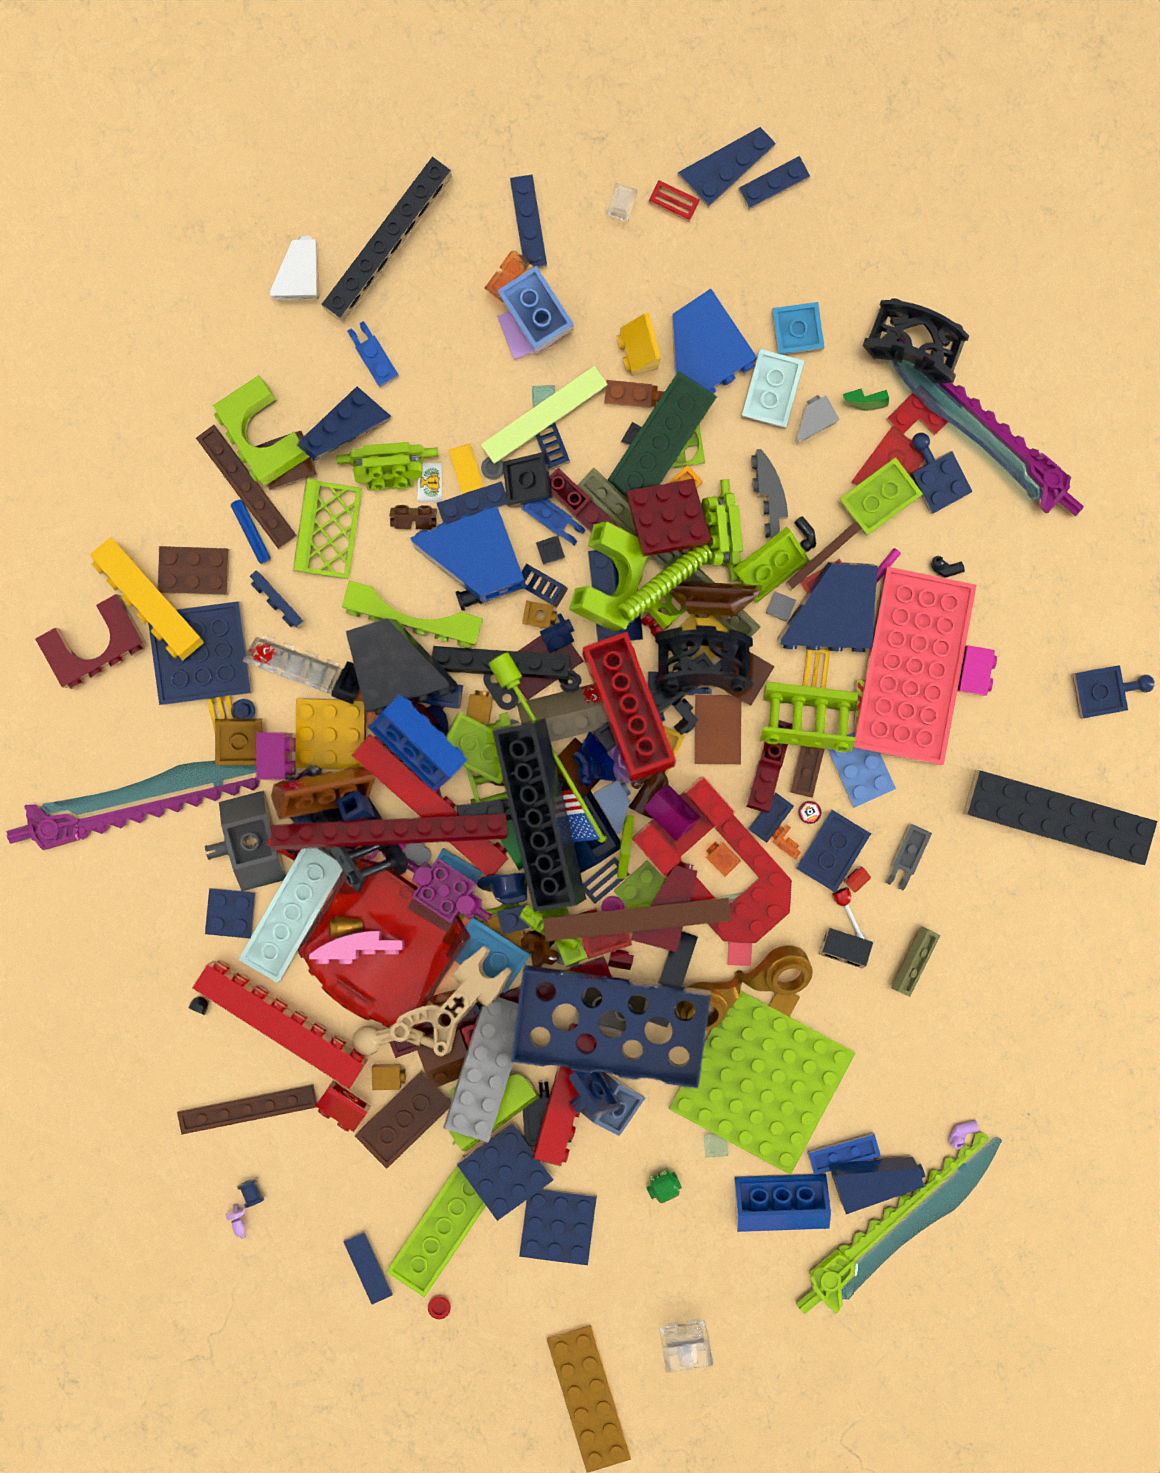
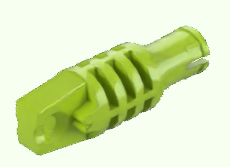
[519,905,581,950]

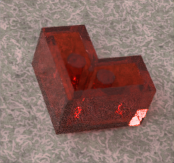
[574,906,632,959]

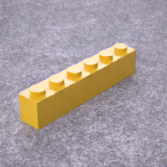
[90,537,204,661]

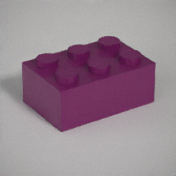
[256,732,296,780]

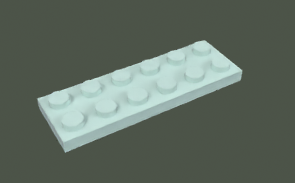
[238,848,343,983]

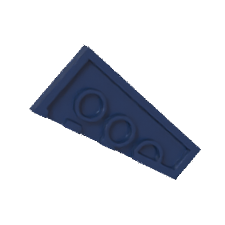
[677,127,776,208]
[297,386,392,461]

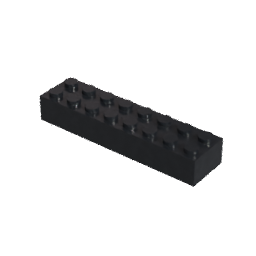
[492,718,586,912]
[963,770,1158,865]

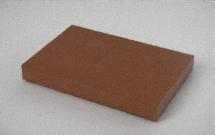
[694,695,741,764]

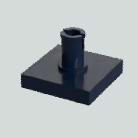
[569,1071,622,1117]

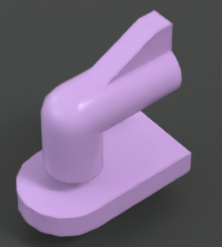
[226,1203,247,1239]

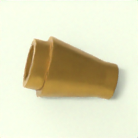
[328,916,363,939]

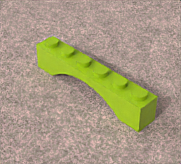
[341,580,483,648]

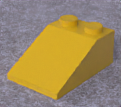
[617,312,661,376]

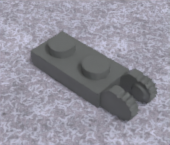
[886,823,932,890]

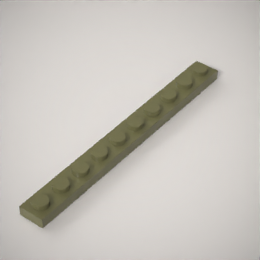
[577,468,761,637]

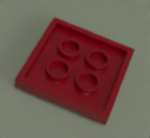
[626,479,711,557]

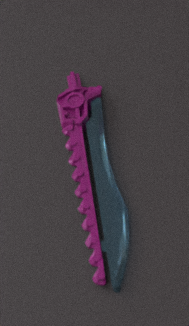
[882,337,1084,517]
[6,761,259,850]

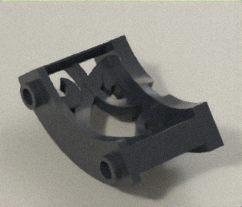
[863,298,969,384]
[655,626,753,693]

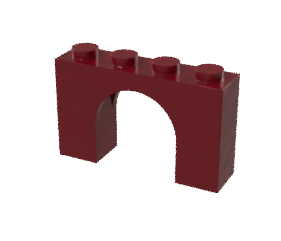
[35,594,147,689]

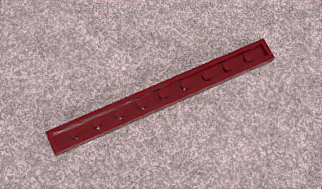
[270,814,507,850]
[389,956,612,1058]

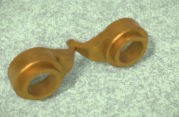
[677,945,813,1031]

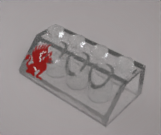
[243,634,343,695]

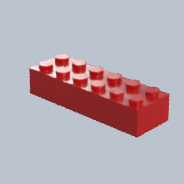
[582,632,676,782]

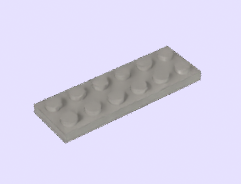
[443,997,518,1142]

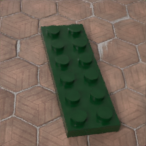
[608,371,717,498]

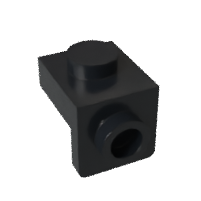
[672,698,698,735]

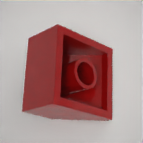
[316,1080,371,1132]

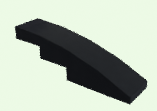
[648,931,698,1028]

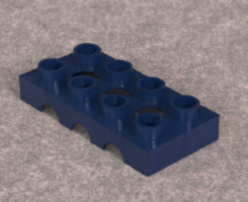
[511,965,711,1089]

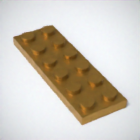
[547,1325,631,1473]

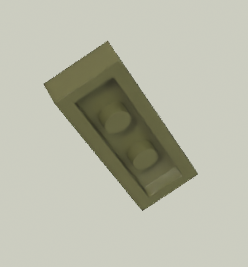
[891,926,941,997]

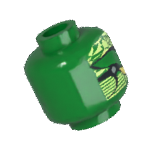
[646,1169,682,1203]

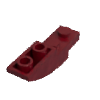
[550,468,621,533]
[746,720,792,813]

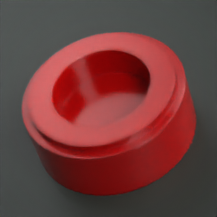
[428,1295,451,1320]

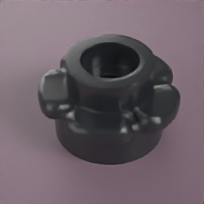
[559,670,582,692]

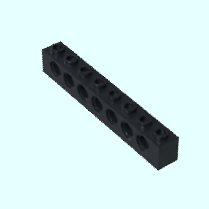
[322,156,452,323]

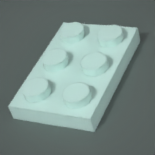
[741,349,804,429]

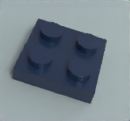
[205,888,256,939]

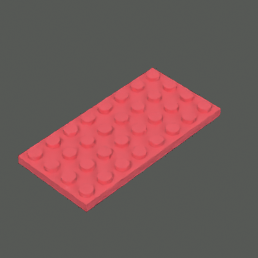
[853,566,977,765]

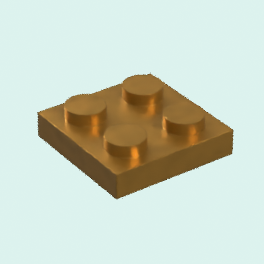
[215,718,262,765]

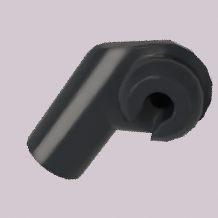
[794,516,817,552]
[931,556,965,577]

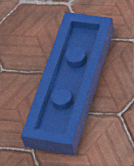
[808,1133,881,1175]

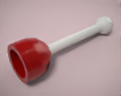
[831,887,865,939]

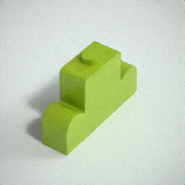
[449,1074,540,1152]

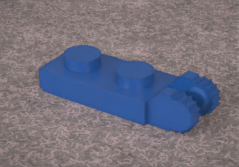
[347,321,399,388]
[521,499,586,545]

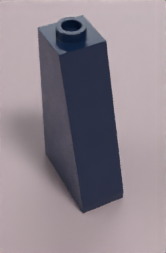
[829,1157,926,1214]

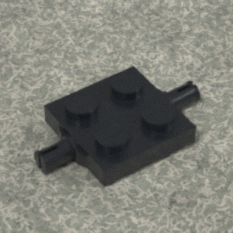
[523,1081,572,1146]

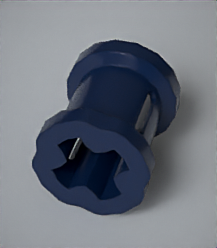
[236,1178,265,1208]

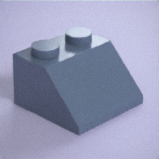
[593,780,631,834]
[581,1072,645,1136]

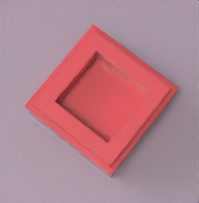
[727,942,752,966]

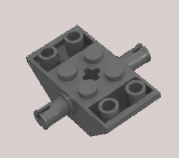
[205,791,295,891]

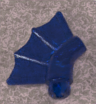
[572,732,616,787]

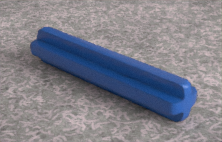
[231,499,271,564]

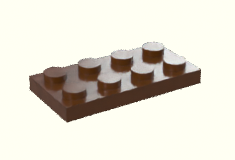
[355,1071,451,1169]

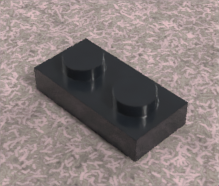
[331,661,360,704]

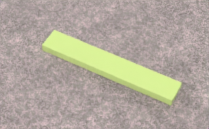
[481,366,608,464]

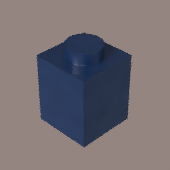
[336,790,375,821]

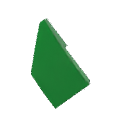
[843,388,889,410]

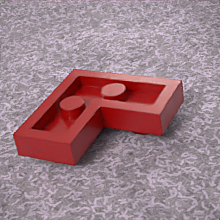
[886,386,952,435]

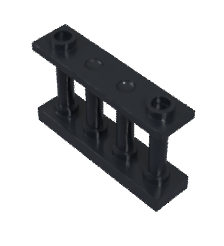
[312,798,409,893]

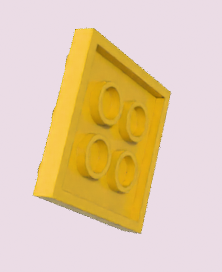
[296,698,366,769]

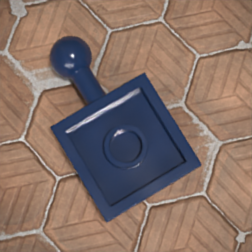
[910,432,973,514]
[1073,665,1155,719]

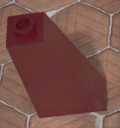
[631,861,697,952]

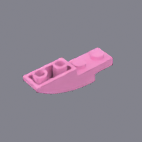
[309,931,405,964]

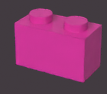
[957,645,997,696]

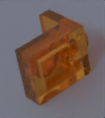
[772,824,801,860]
[706,841,741,877]

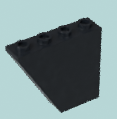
[346,618,458,715]

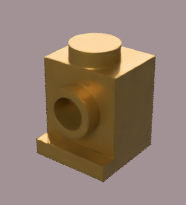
[522,600,557,629]

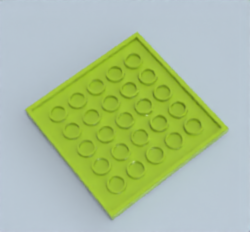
[669,990,856,1175]

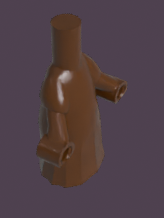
[628,770,669,818]

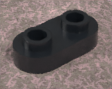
[483,674,519,710]

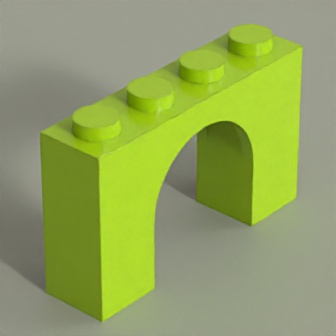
[213,375,309,486]
[569,521,649,632]

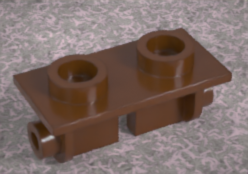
[389,505,437,530]

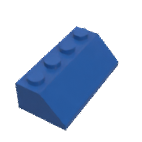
[367,695,467,792]
[734,1174,831,1232]

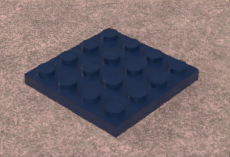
[148,601,252,705]

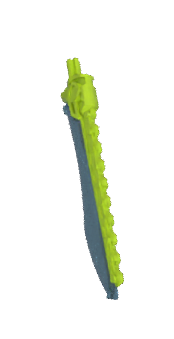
[796,1132,1002,1315]

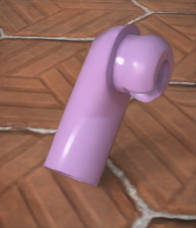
[949,1120,979,1149]

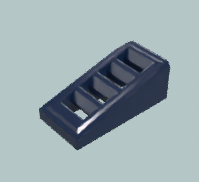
[536,423,570,470]
[522,563,568,608]

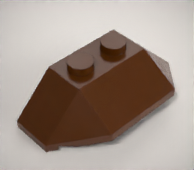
[669,581,762,619]

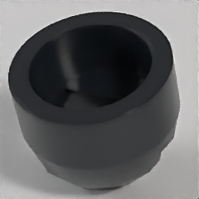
[188,997,208,1015]

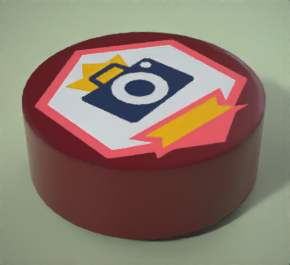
[798,801,822,824]

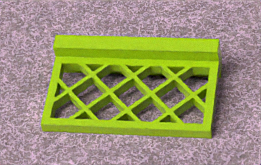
[293,478,362,579]

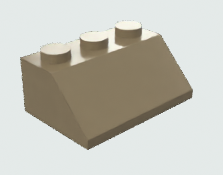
[573,988,649,1035]

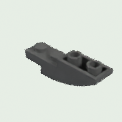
[751,449,788,540]

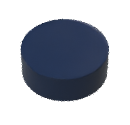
[231,699,255,719]

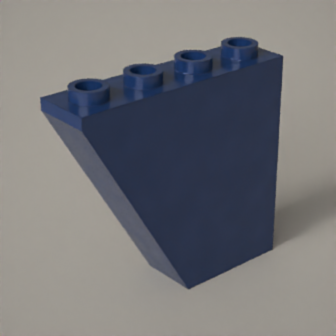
[777,562,878,652]

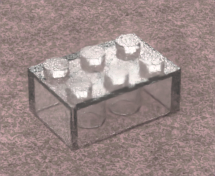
[659,1319,713,1373]

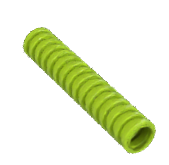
[618,545,713,622]

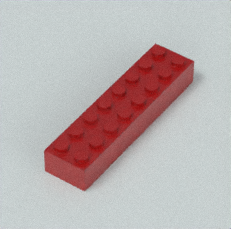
[192,960,368,1089]

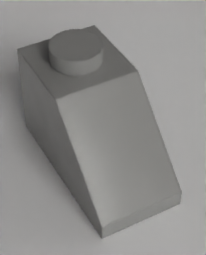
[795,395,839,444]

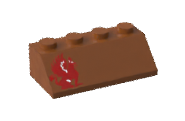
[271,766,375,820]

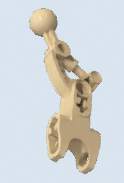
[353,946,514,1056]

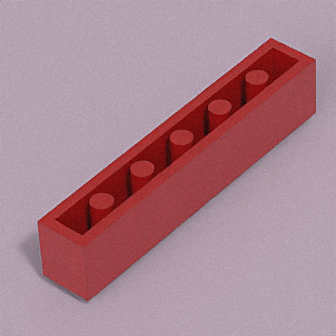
[532,1023,597,1166]

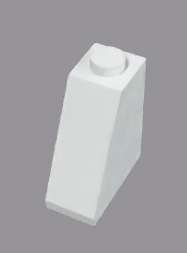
[270,236,319,300]

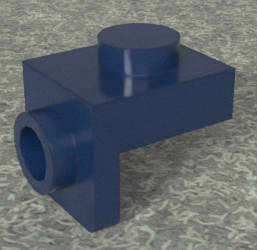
[540,613,575,653]
[497,903,530,934]

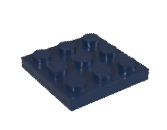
[457,1123,554,1221]
[519,1188,597,1266]

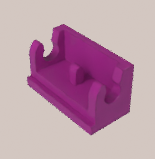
[644,784,701,841]

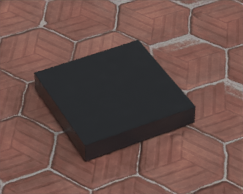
[503,452,552,507]

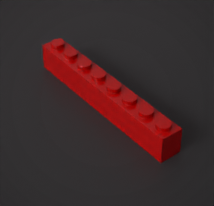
[351,734,509,876]

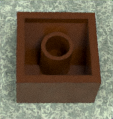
[415,1025,467,1089]

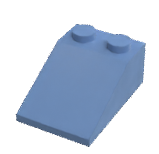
[497,266,574,354]

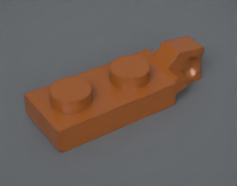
[604,380,665,408]

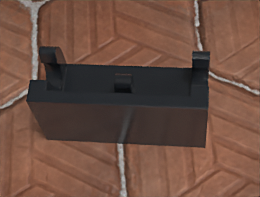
[819,928,873,968]

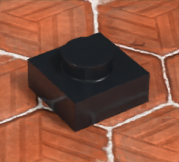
[536,535,565,565]

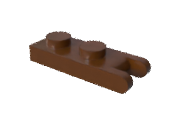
[790,746,825,798]

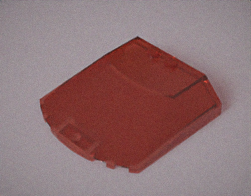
[298,858,471,1027]

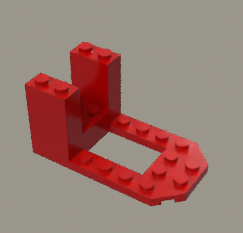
[632,777,792,943]

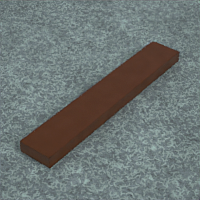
[196,425,297,549]
[177,1084,317,1135]

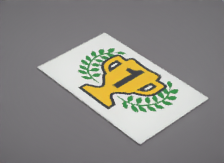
[417,463,442,502]

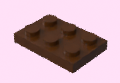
[158,546,230,595]

